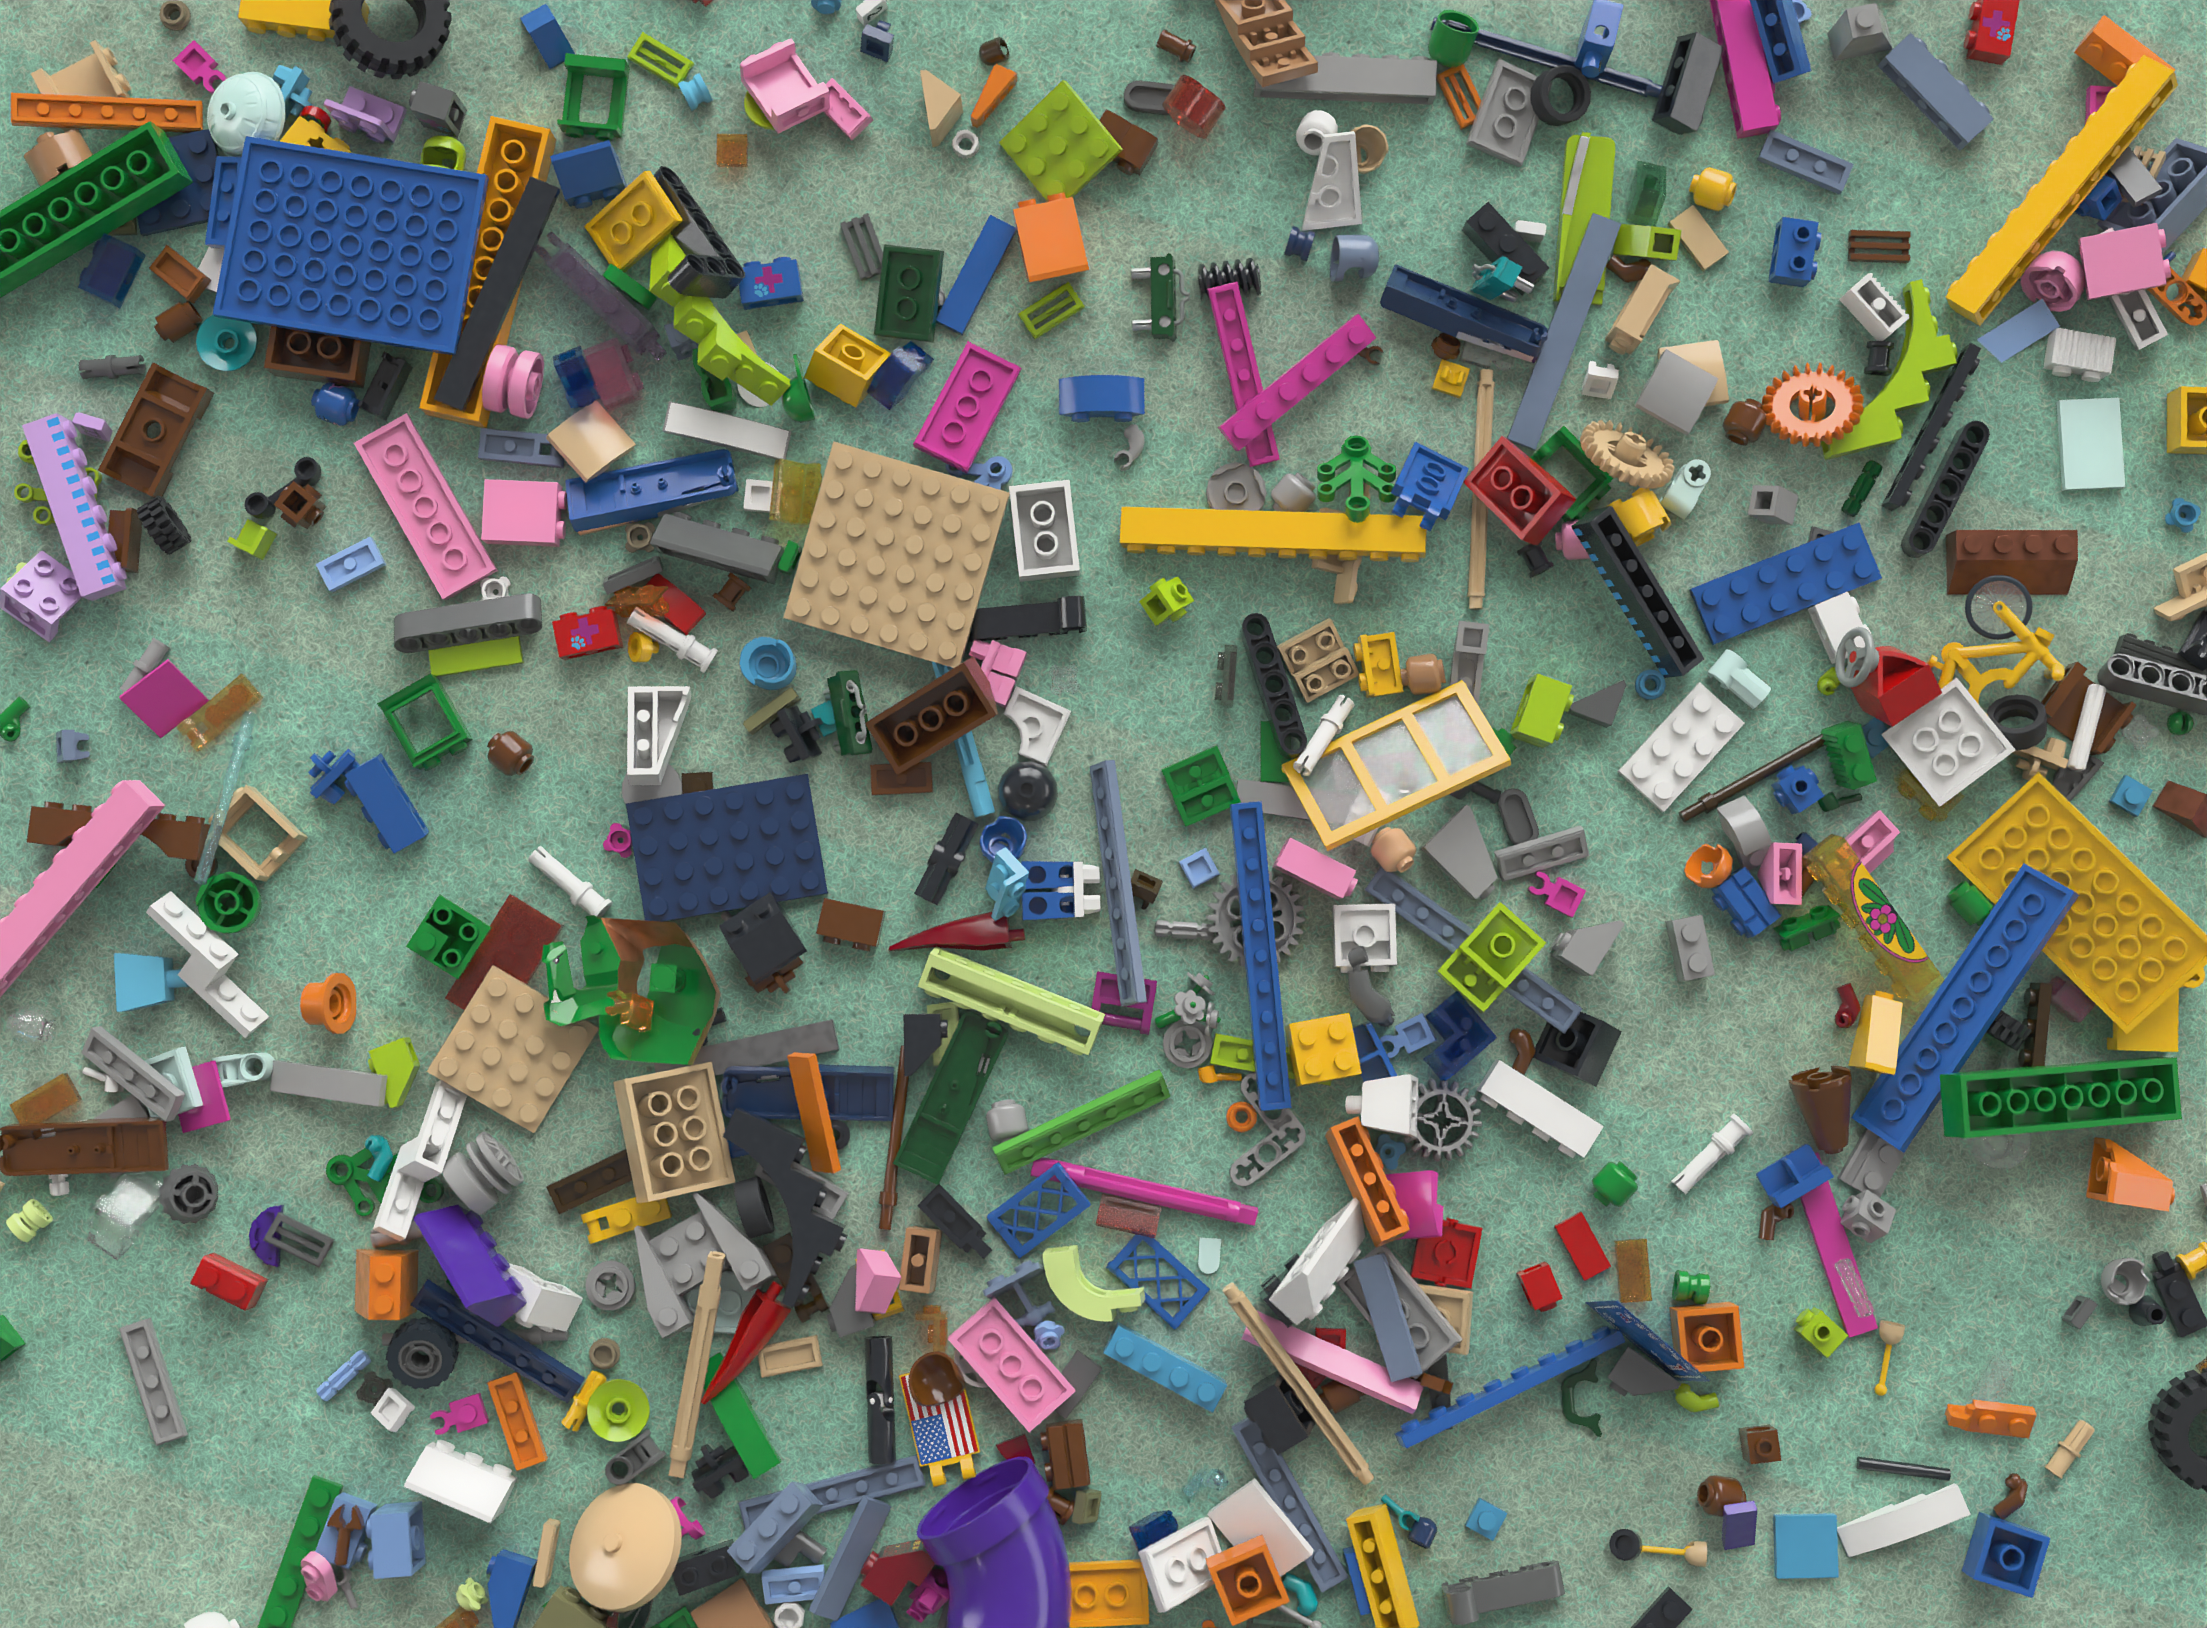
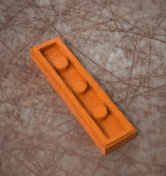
[787,1052,841,1174]

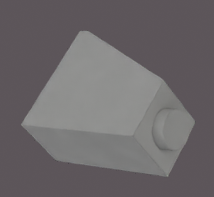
[1828,3,1893,61]
[1421,805,1498,900]

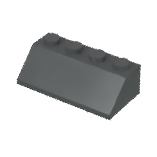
[650,511,784,585]

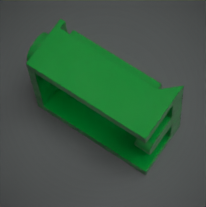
[1530,426,1614,522]
[377,673,473,771]

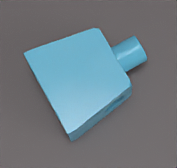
[114,953,189,1012]

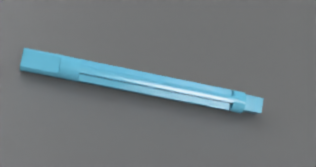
[931,661,995,818]

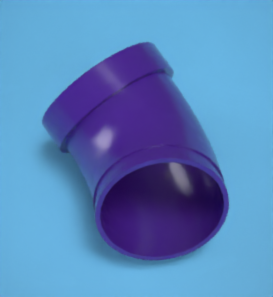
[916,1457,1072,1628]

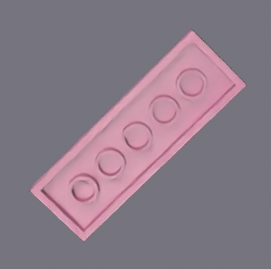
[354,413,498,601]

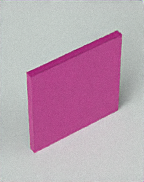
[119,659,209,738]
[178,1060,231,1133]

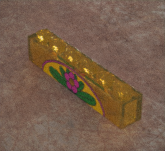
[1803,834,1944,1003]

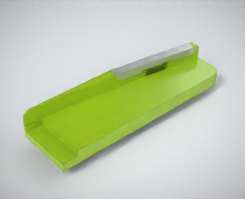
[1553,132,1616,305]

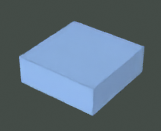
[1179,848,1220,889]

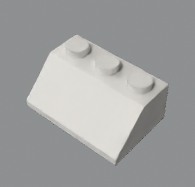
[404,1440,517,1523]

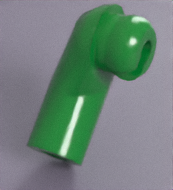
[0,696,31,742]

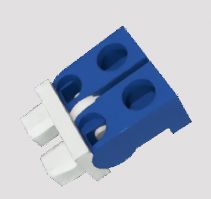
[1021,861,1101,921]

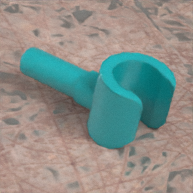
[1381,1494,1420,1531]

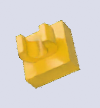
[1431,359,1470,398]

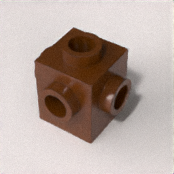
[274,481,327,529]

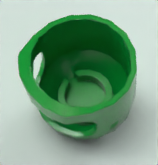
[1428,10,1479,67]

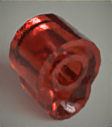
[1162,75,1226,139]

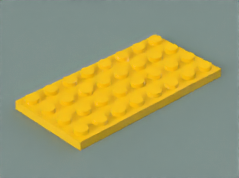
[1947,772,2207,1034]

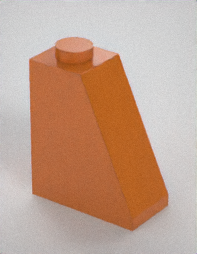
[2086,1137,2175,1212]

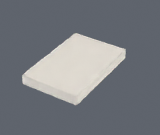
[1207,1478,1314,1577]
[1138,1517,1222,1613]

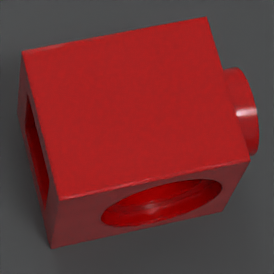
[1516,1261,1563,1312]

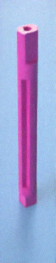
[1030,1157,1258,1226]

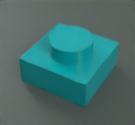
[810,700,837,737]

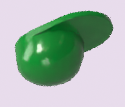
[781,354,815,423]

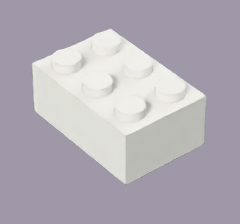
[1009,480,1080,582]

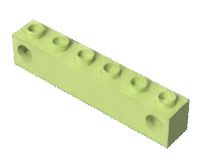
[918,946,1106,1055]

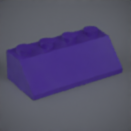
[413,1204,527,1327]

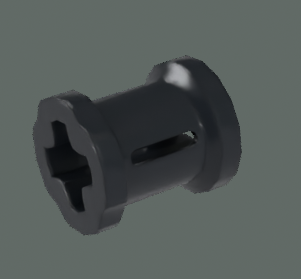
[1864,340,1894,376]
[1517,541,1554,578]

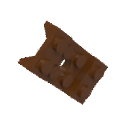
[98,362,214,498]

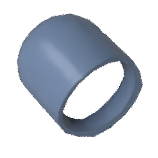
[1330,235,1379,282]

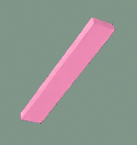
[1241,1310,1424,1414]

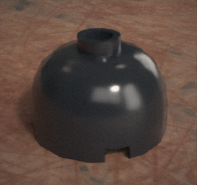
[998,761,1058,822]

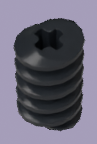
[1197,258,1261,301]

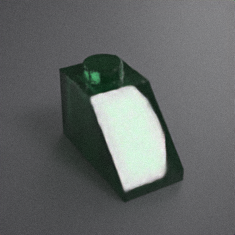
[1626,160,1666,227]

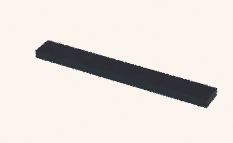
[434,176,560,412]

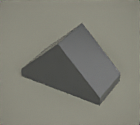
[1566,680,1626,728]

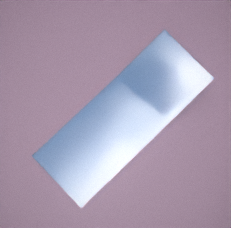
[1977,299,2060,363]

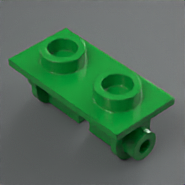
[1773,905,1841,951]

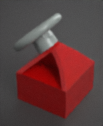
[1835,627,1942,727]

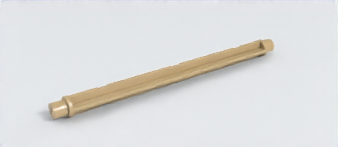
[1467,369,1495,610]
[1222,1283,1374,1485]

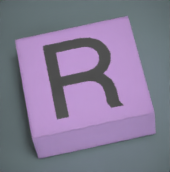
[72,412,113,441]

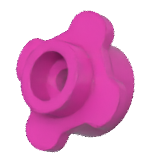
[603,823,632,858]

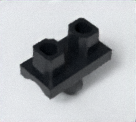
[770,705,823,763]
[691,1444,749,1499]

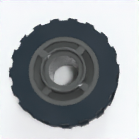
[386,1317,459,1390]

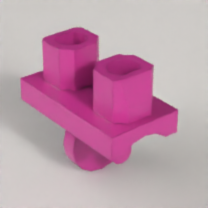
[906,1569,949,1623]

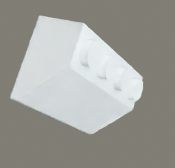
[1269,1198,1365,1325]

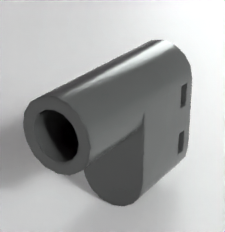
[774,1530,827,1568]

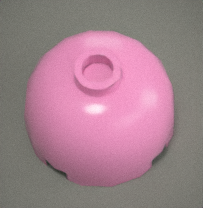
[2020,251,2086,312]

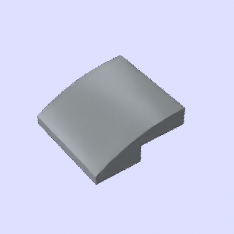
[1635,349,1718,436]

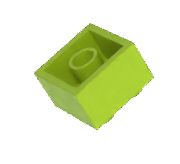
[1510,673,1574,748]

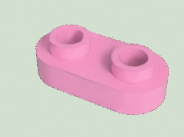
[301,1551,338,1601]

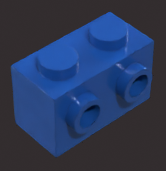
[1768,217,1821,288]

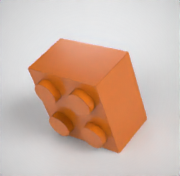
[1669,1302,1745,1372]
[1206,1534,1290,1626]

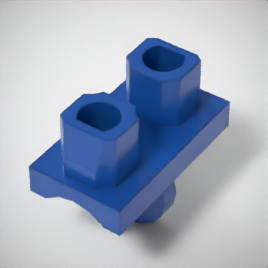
[308,748,360,805]

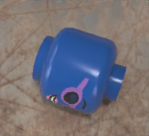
[311,382,359,426]

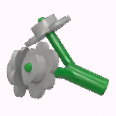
[1155,972,1221,1036]

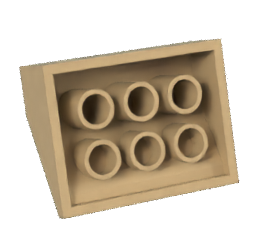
[613,1062,735,1203]

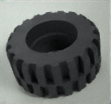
[329,0,452,79]
[2148,1368,2207,1493]

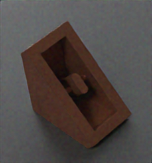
[2153,780,2207,838]

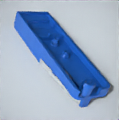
[565,449,739,532]

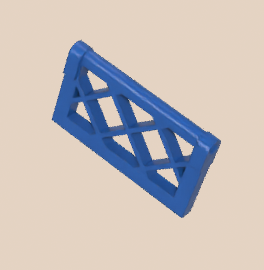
[987,1162,1091,1259]
[1106,1227,1210,1330]

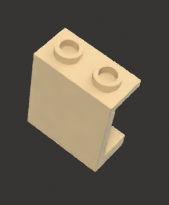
[31,40,132,132]

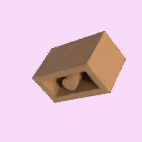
[898,1226,942,1294]

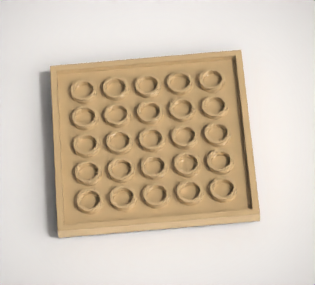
[783,441,1010,668]

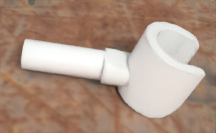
[82,1067,124,1092]

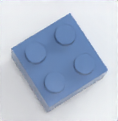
[366,1501,426,1579]

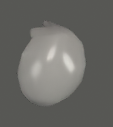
[2101,1258,2149,1306]

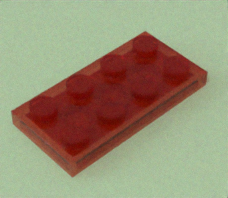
[445,894,564,1010]

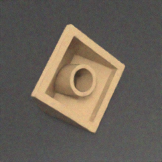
[920,70,963,147]

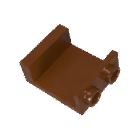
[2041,662,2137,756]

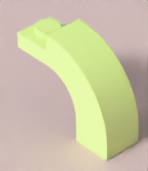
[1042,1245,1145,1322]

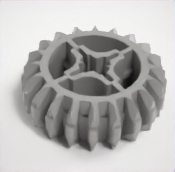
[1404,1078,1482,1161]

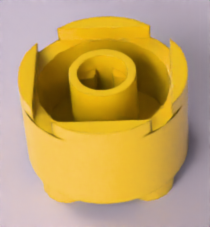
[1606,487,1672,547]

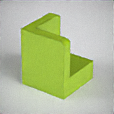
[227,519,277,560]

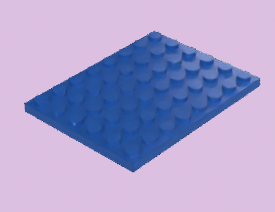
[213,136,489,355]

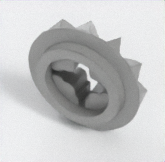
[1163,1020,1212,1068]
[585,1260,636,1310]

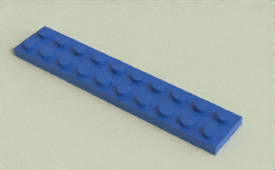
[1851,863,2079,1153]

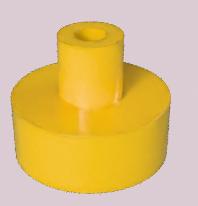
[628,632,659,662]

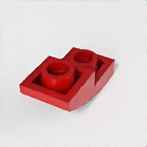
[637,573,706,636]

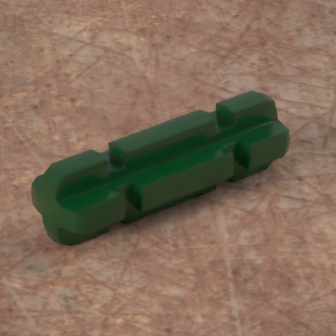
[1841,460,1883,517]

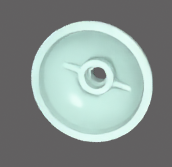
[207,72,285,157]

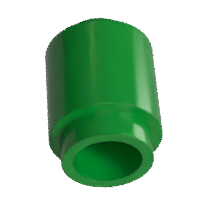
[1947,880,1993,926]

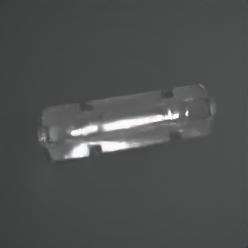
[1834,1258,1874,1318]

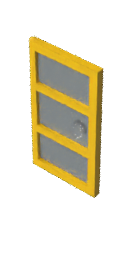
[1281,680,1511,851]

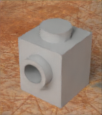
[1748,485,1798,525]

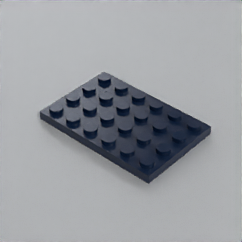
[626,774,828,922]

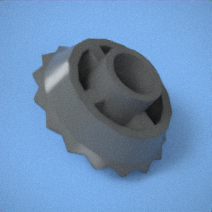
[159,1164,218,1224]

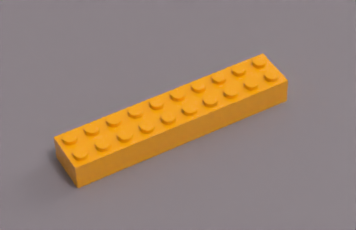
[419,116,556,428]

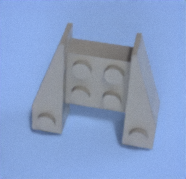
[634,1192,777,1338]

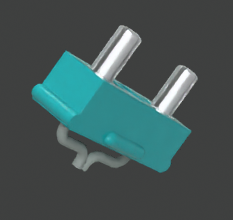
[1470,256,1534,303]

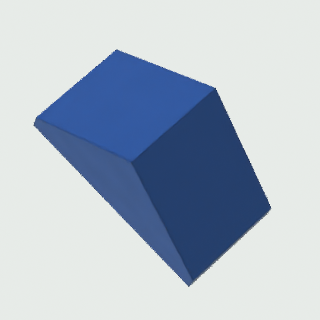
[521,4,575,69]

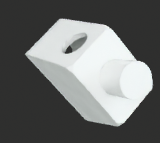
[1345,1075,1418,1137]

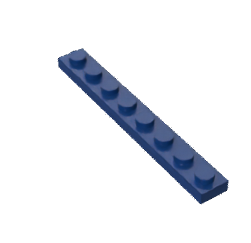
[1395,1326,1626,1449]

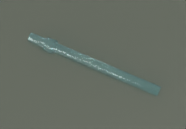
[194,711,256,885]

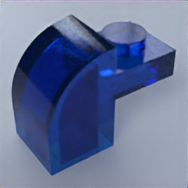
[866,341,934,410]
[553,345,602,409]

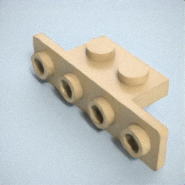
[1311,483,1370,604]
[2154,553,2207,621]

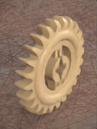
[1580,420,1675,489]

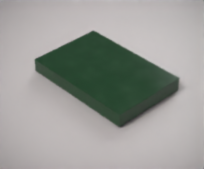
[874,244,944,343]

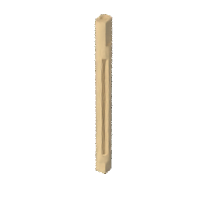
[668,1251,725,1478]

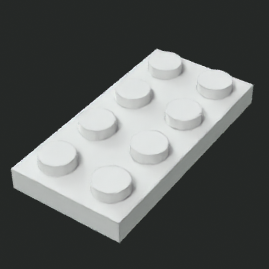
[1617,682,1745,812]

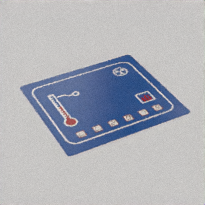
[1585,1300,1710,1382]

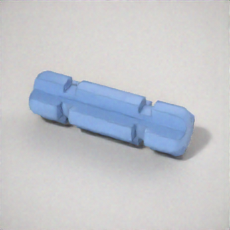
[316,1350,371,1401]

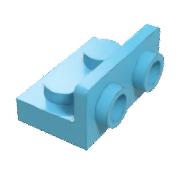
[985,847,1029,921]

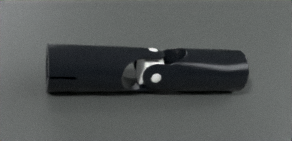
[865,1335,896,1464]

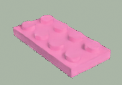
[948,1296,1076,1432]

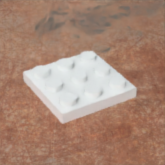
[1881,678,2015,807]

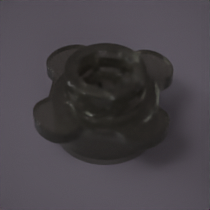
[356,1371,393,1407]

